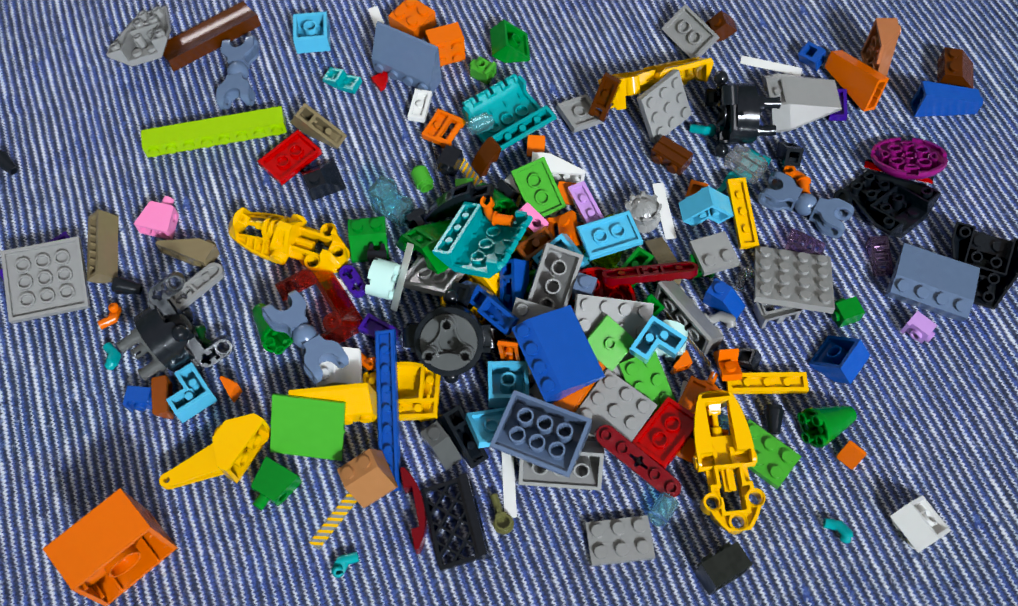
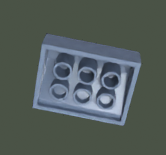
[372,21,442,94]
[885,243,980,322]
[489,390,592,478]

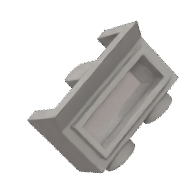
[753,302,802,329]

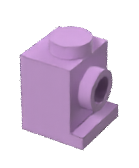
[900,311,937,344]

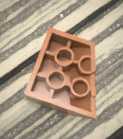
[861,18,901,76]

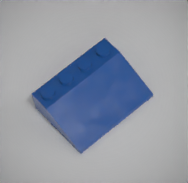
[511,305,606,404]

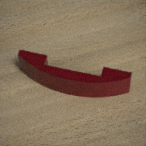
[400,467,427,554]

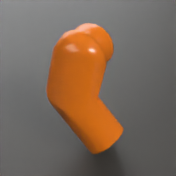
[97,303,122,329]
[361,352,376,371]

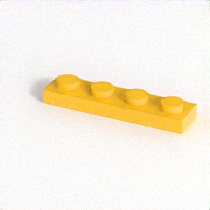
[726,177,759,250]
[726,372,809,394]

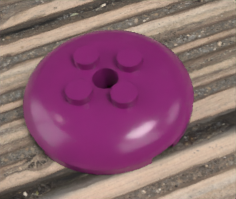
[871,137,948,180]

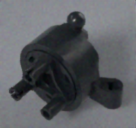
[705,71,781,158]

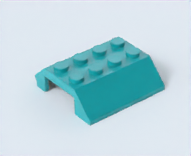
[461,73,557,151]
[432,201,533,279]

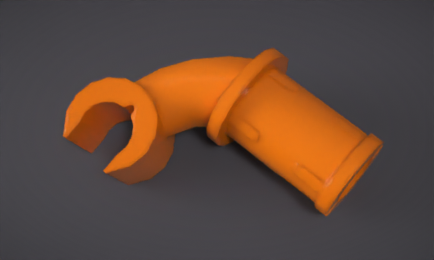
[783,166,811,194]
[480,196,514,227]

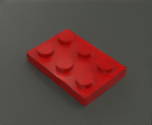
[257,130,322,186]
[632,397,694,469]

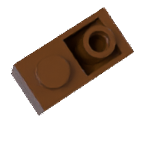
[705,10,737,42]

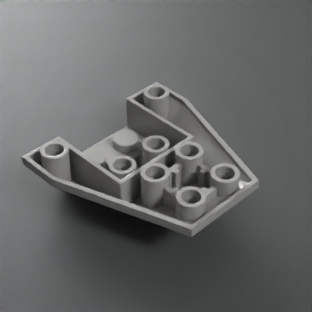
[106,5,171,66]
[762,73,842,133]

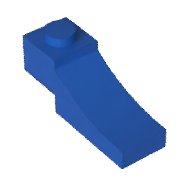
[469,285,520,335]

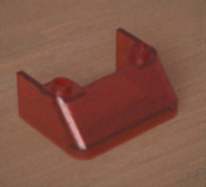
[275,269,363,344]

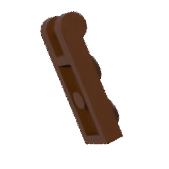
[588,72,622,122]

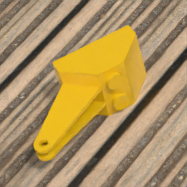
[159,413,271,490]

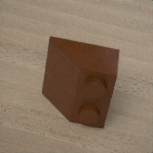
[937,47,974,89]

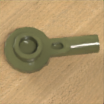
[490,493,514,535]

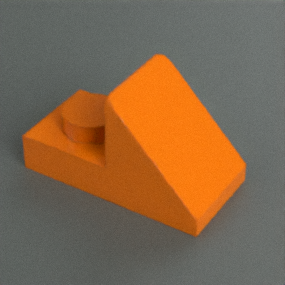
[713,348,742,381]

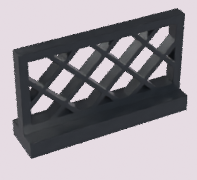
[421,473,491,572]

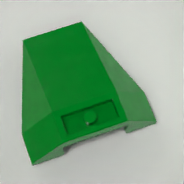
[396,219,453,274]

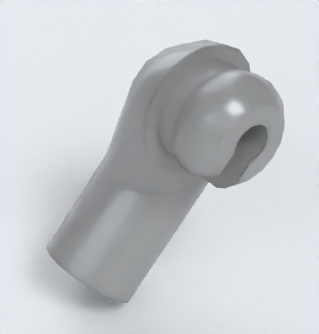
[708,311,736,328]

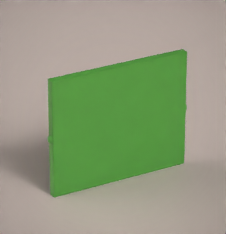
[270,393,346,461]

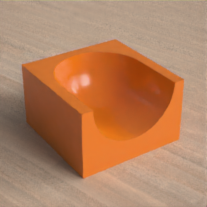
[43,488,178,606]

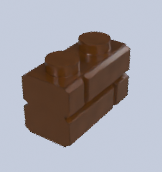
[650,135,694,176]

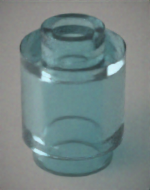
[467,112,495,135]

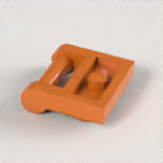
[421,109,466,149]
[546,210,580,246]

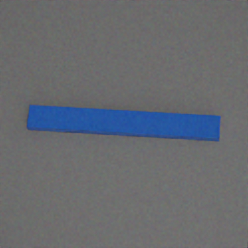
[375,329,402,492]

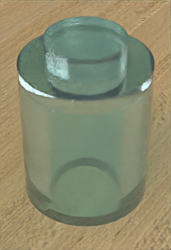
[648,492,679,527]

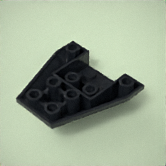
[844,170,941,238]
[951,221,1018,310]

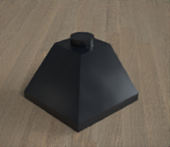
[300,159,346,201]

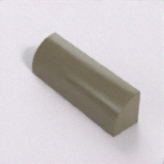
[87,209,118,283]

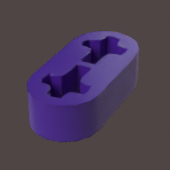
[339,265,365,298]

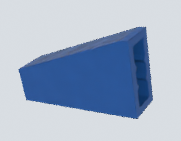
[910,81,983,117]

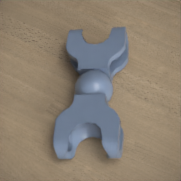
[216,35,259,110]
[758,171,854,239]
[262,290,349,384]

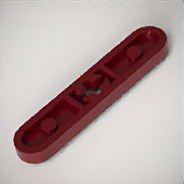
[602,261,698,287]
[594,425,681,498]

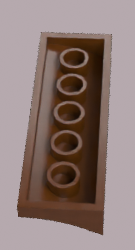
[162,1,261,72]

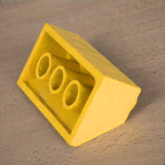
[288,382,377,425]

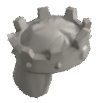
[624,191,662,234]

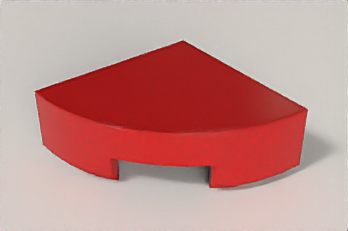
[371,71,389,92]

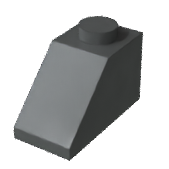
[420,421,462,471]

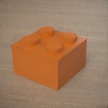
[388,0,437,39]
[425,22,466,67]

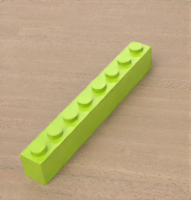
[141,106,287,157]

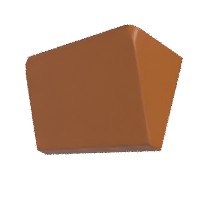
[516,226,555,262]
[151,375,174,420]

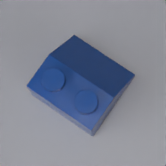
[808,335,871,385]

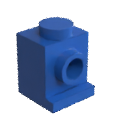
[798,41,827,72]
[122,386,152,412]

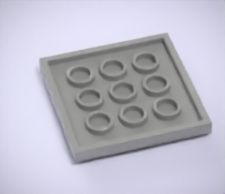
[0,236,91,324]
[754,246,835,314]
[574,294,654,380]

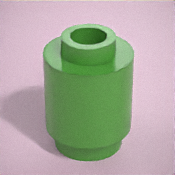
[410,165,433,193]

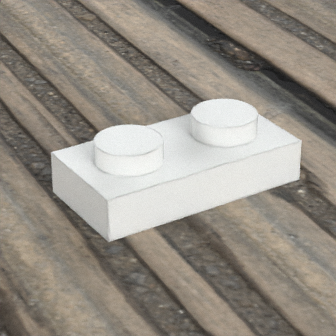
[407,89,432,123]

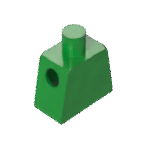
[251,456,302,511]

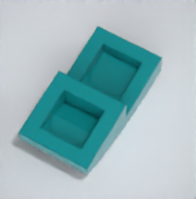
[322,67,363,94]

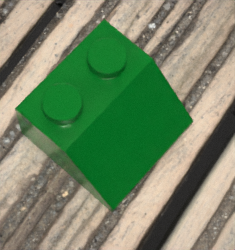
[490,19,530,63]
[348,216,389,263]

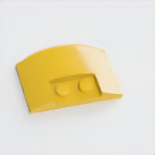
[363,362,441,423]

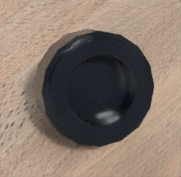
[833,189,853,205]

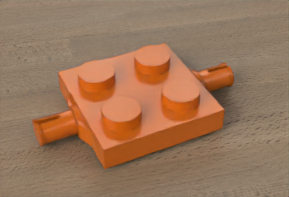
[678,371,721,427]

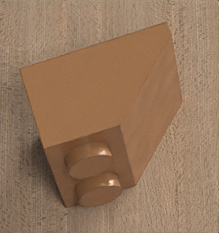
[337,448,398,508]

